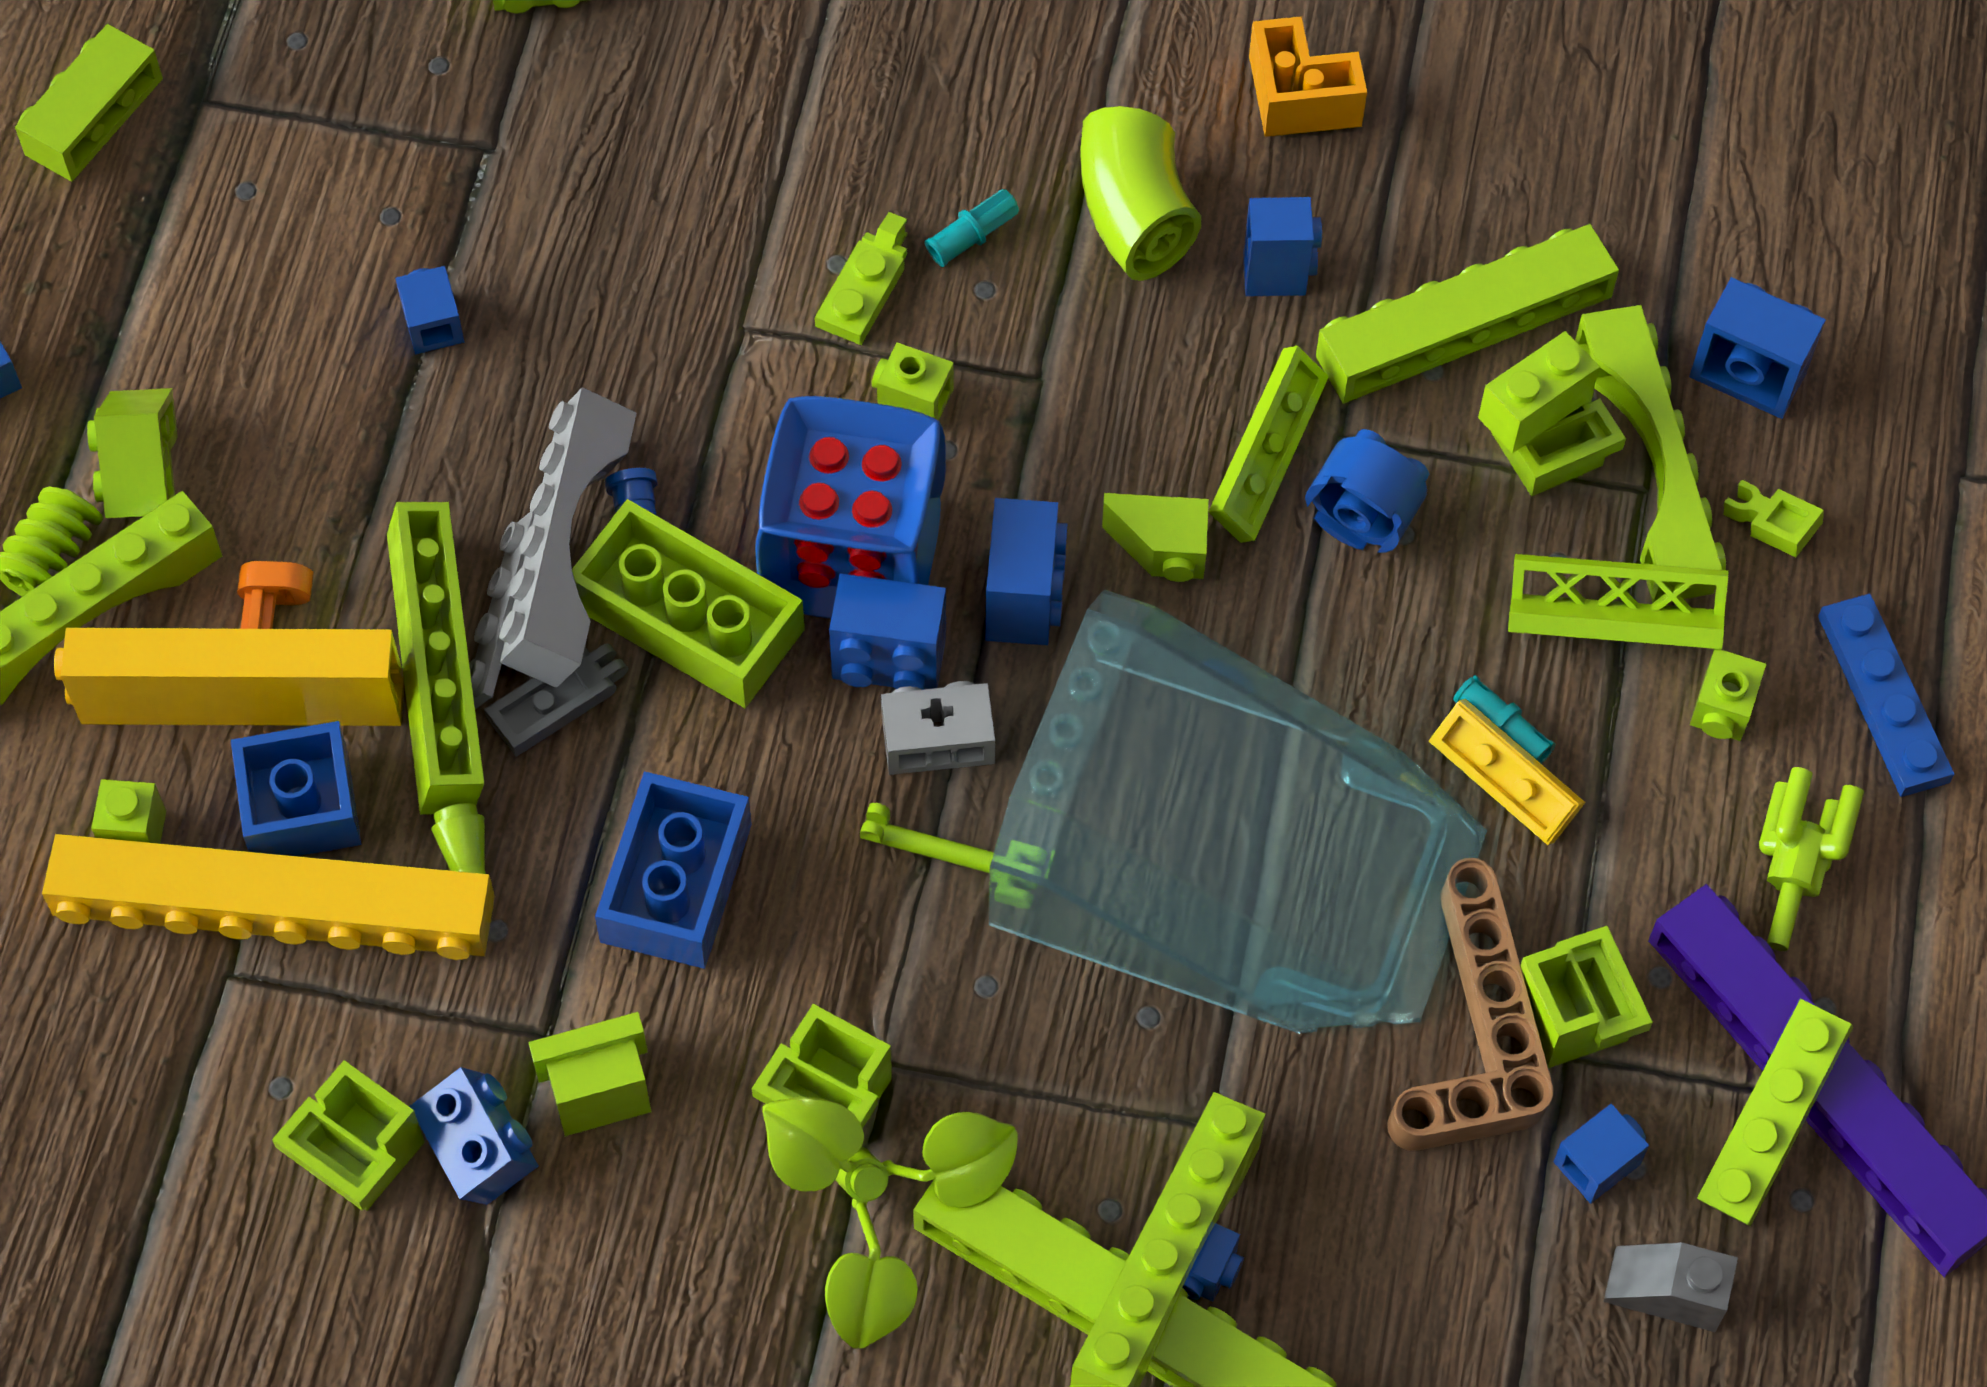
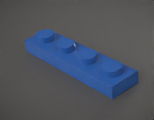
[1818,593,1954,797]

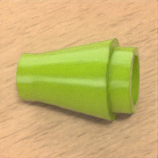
[431,803,486,874]

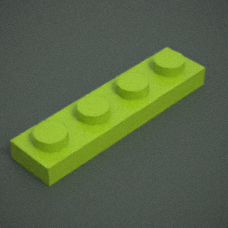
[1208,346,1329,543]
[1697,998,1853,1227]

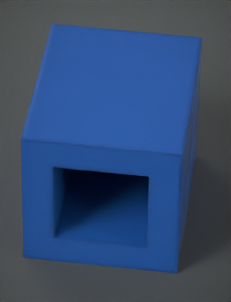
[395,266,465,355]
[1553,1104,1649,1204]

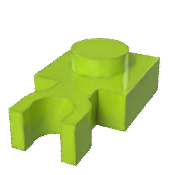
[1724,480,1824,558]

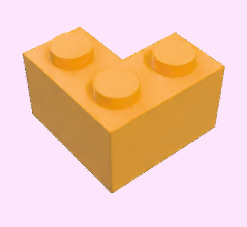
[1249,16,1367,137]

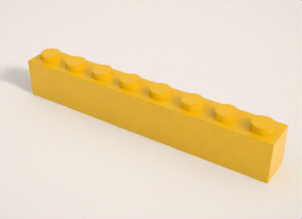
[42,834,495,960]

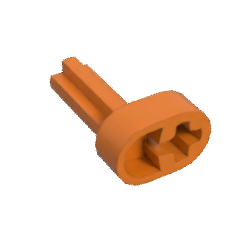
[237,561,313,629]

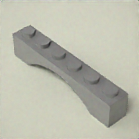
[499,387,637,688]

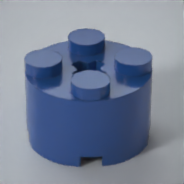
[1305,429,1430,553]

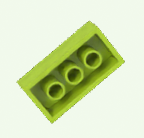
[572,499,805,709]

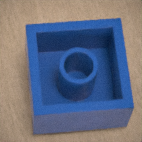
[1689,277,1826,419]
[985,498,1068,645]
[829,574,946,690]
[231,721,361,856]

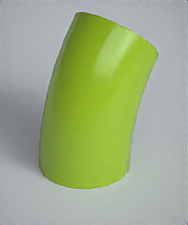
[1080,106,1201,281]

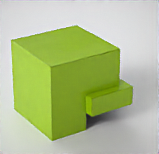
[1491,390,1626,497]
[1520,926,1653,1068]
[752,1004,892,1129]
[528,1012,651,1136]
[272,1060,425,1211]

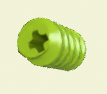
[0,487,104,597]

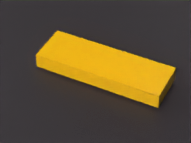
[1429,699,1586,845]

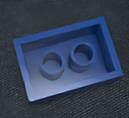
[595,771,752,969]

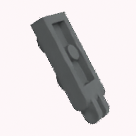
[484,644,629,757]

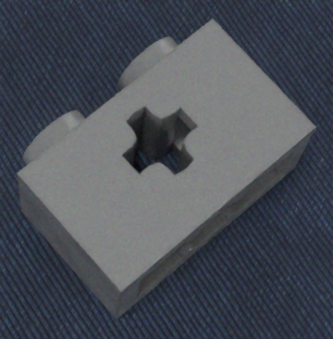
[881,681,995,775]

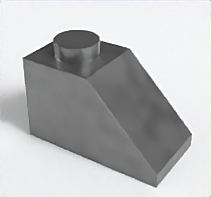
[1603,1242,1738,1332]

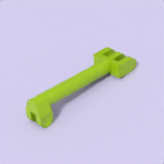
[860,803,1049,903]

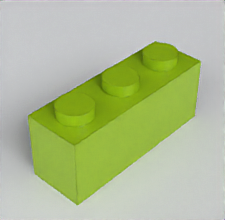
[15,24,163,182]

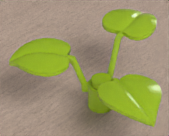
[762,1097,1018,1349]

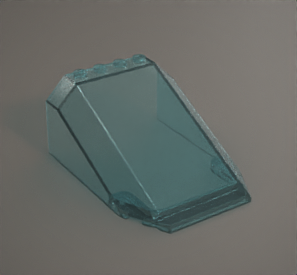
[989,589,1487,1033]

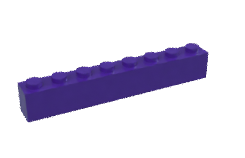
[1648,884,1987,1277]

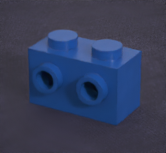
[409,1067,539,1205]

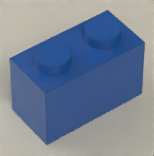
[1243,197,1322,296]

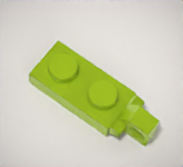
[815,212,907,345]

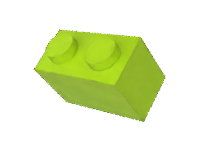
[1478,331,1600,454]

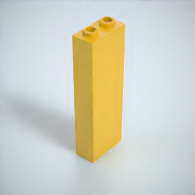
[54,628,404,726]

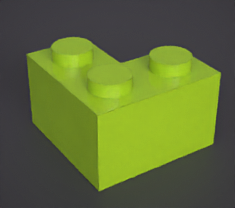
[87,388,178,518]

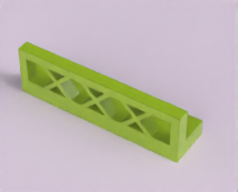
[1508,554,1728,649]

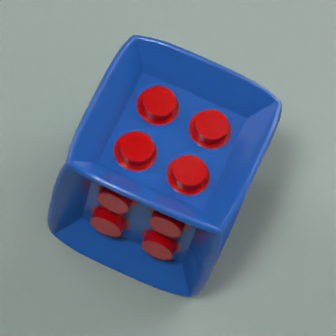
[755,396,946,619]

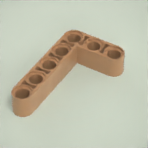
[1387,858,1553,1151]

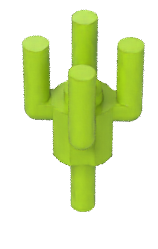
[1759,767,1864,951]

